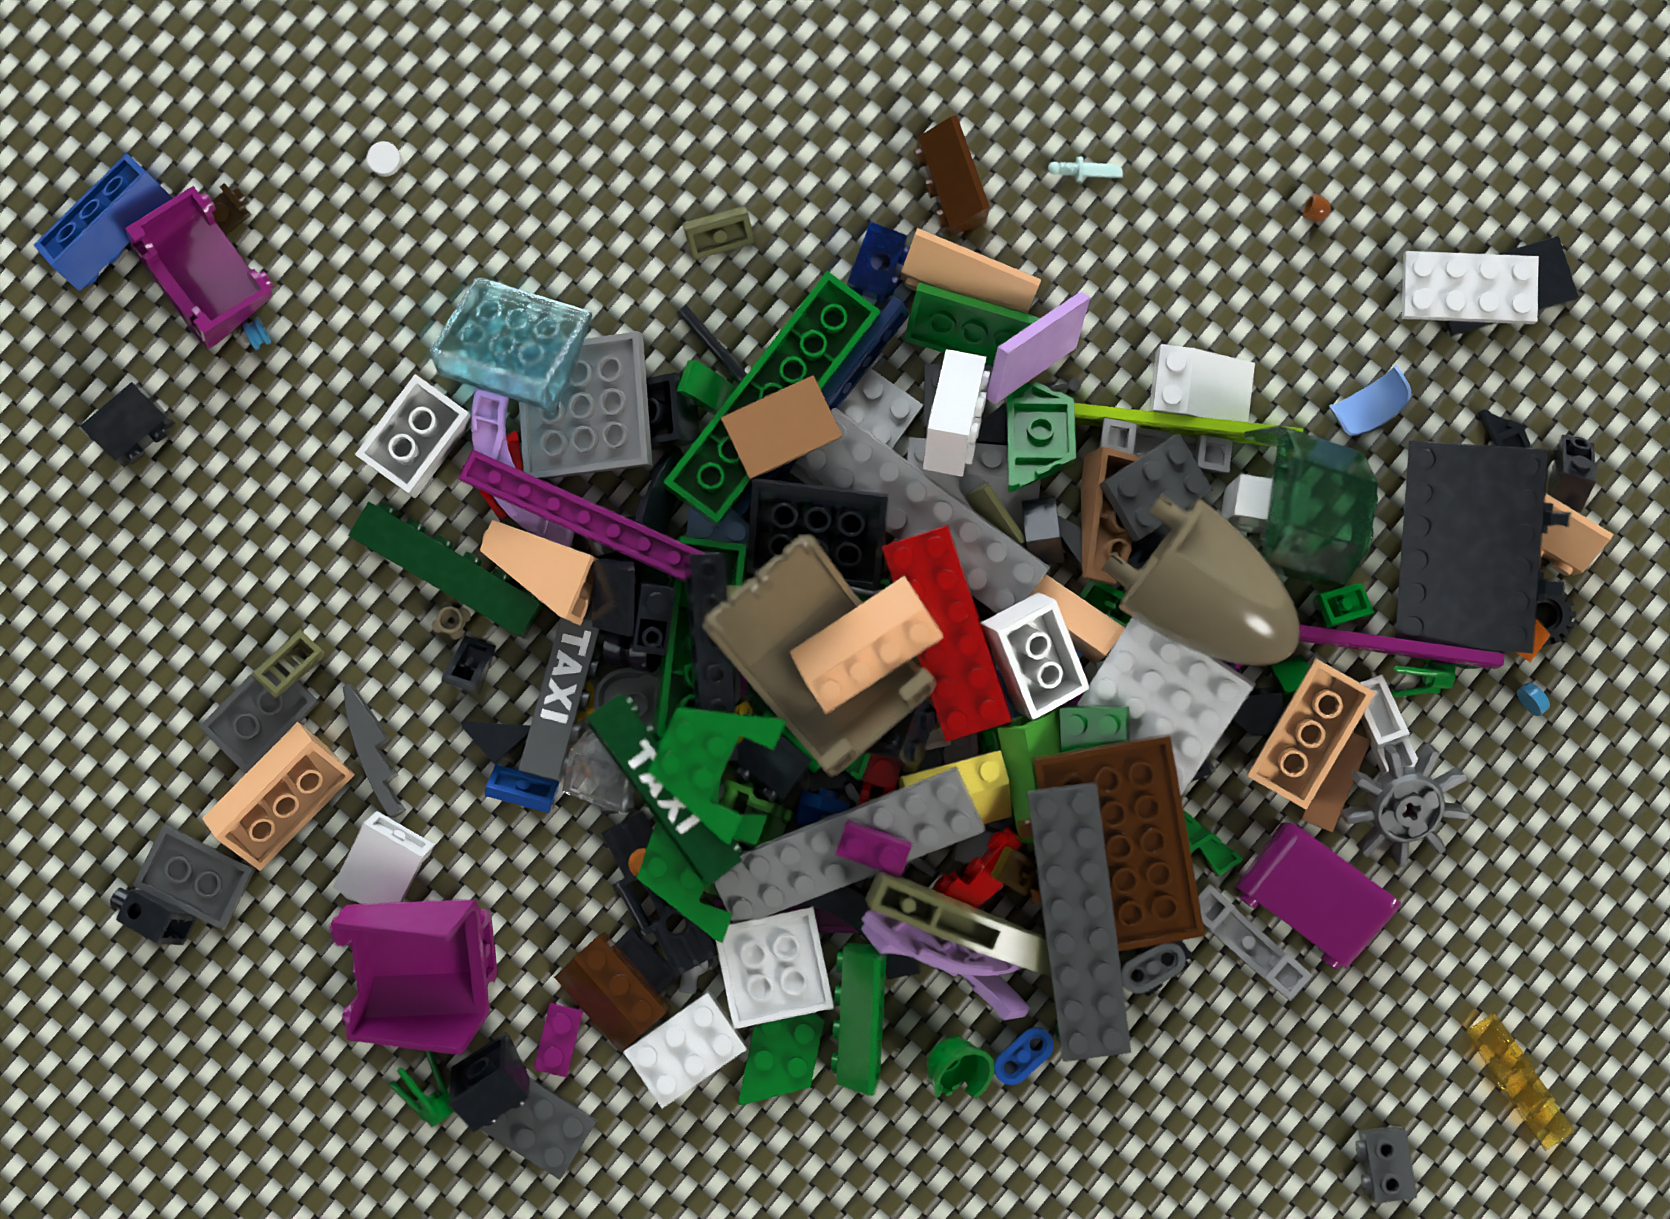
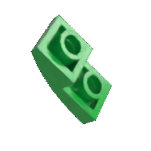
[677,360,736,415]

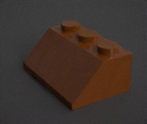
[913,115,990,236]
[554,932,671,1053]

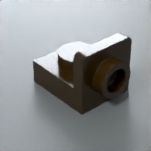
[212,183,252,236]
[990,846,1038,896]

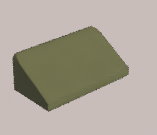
[683,206,756,260]
[966,481,1026,544]

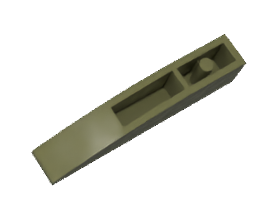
[866,870,1051,977]

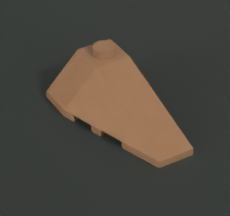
[1081,447,1141,585]

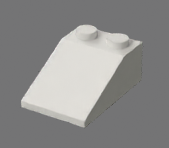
[1149,344,1255,422]

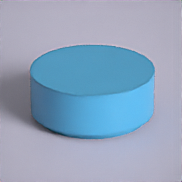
[1517,682,1550,716]

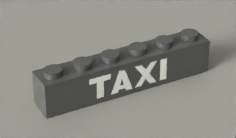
[518,599,607,782]

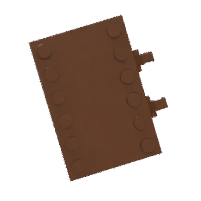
[1018,734,1205,951]

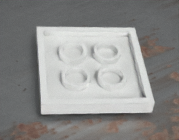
[716,907,834,1029]

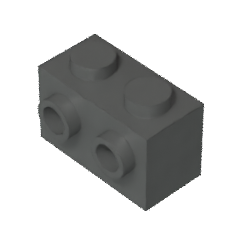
[1355,1125,1417,1204]

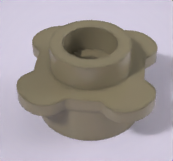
[432,602,471,640]

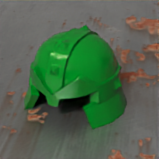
[926,1035,995,1099]

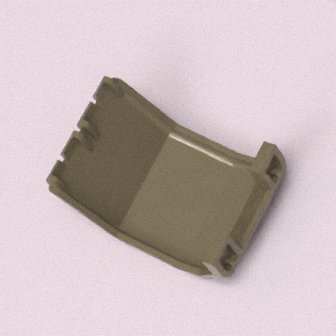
[704,535,936,776]

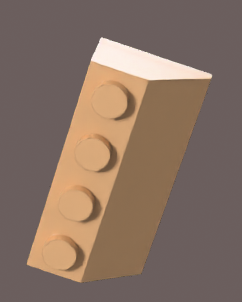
[900,228,1041,314]
[1541,494,1614,576]
[789,576,943,713]
[1247,658,1376,810]
[202,722,355,871]

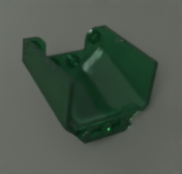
[1244,426,1379,585]

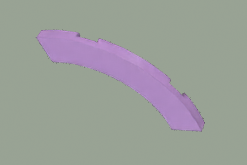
[471,389,575,548]
[861,909,1022,976]
[861,924,1031,1020]

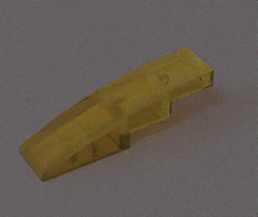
[1466,1012,1575,1152]

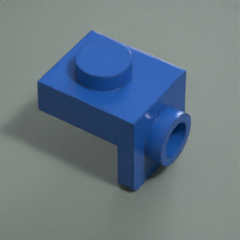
[794,788,850,826]

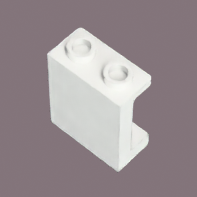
[332,811,435,904]

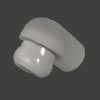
[679,956,717,994]

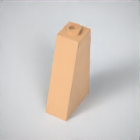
[480,520,599,626]
[1030,575,1125,665]

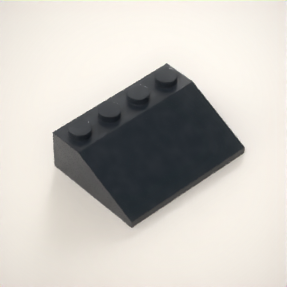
[746,478,889,590]

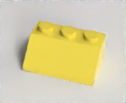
[898,750,1012,824]

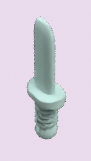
[1048,157,1123,182]

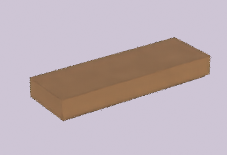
[1300,732,1371,833]

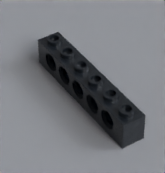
[684,553,739,761]

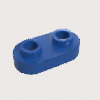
[994,1027,1054,1085]

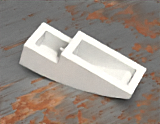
[1360,675,1418,775]

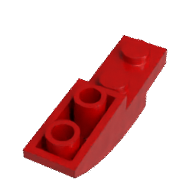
[932,827,1022,908]

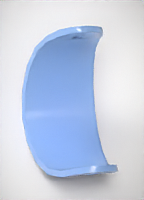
[1329,365,1411,436]

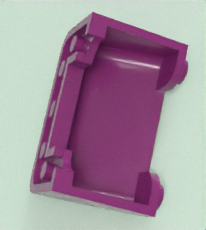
[125,186,274,350]
[1234,822,1401,970]

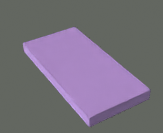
[986,291,1091,404]

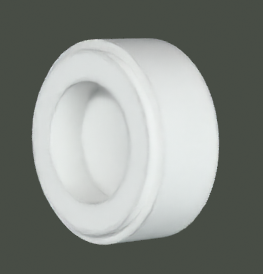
[367,141,402,176]

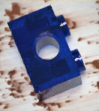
[847,222,910,303]

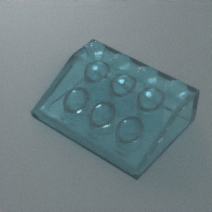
[429,277,592,412]

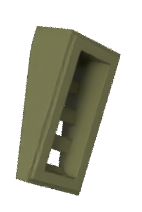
[251,629,324,699]

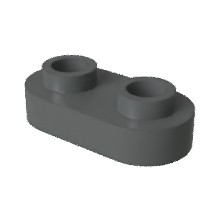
[1121,942,1185,994]

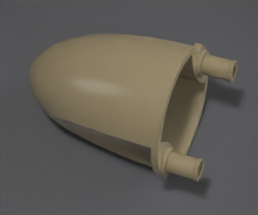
[1101,494,1300,666]

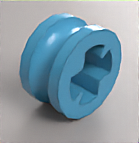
[242,316,271,350]

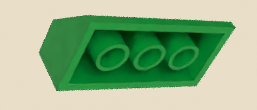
[831,943,887,1096]

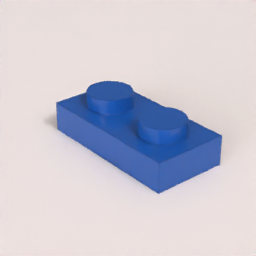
[484,764,560,813]

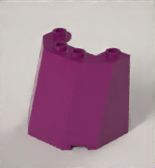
[329,900,498,1055]

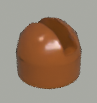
[1303,193,1331,222]

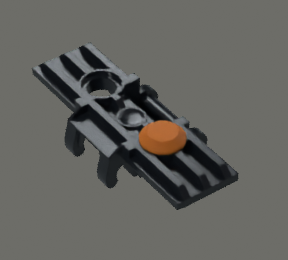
[601,811,719,977]

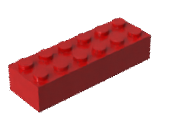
[882,524,1012,742]

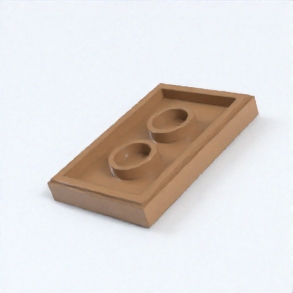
[721,375,842,480]

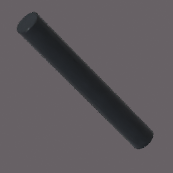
[677,305,747,384]

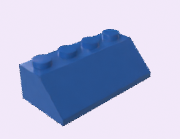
[34,153,173,292]

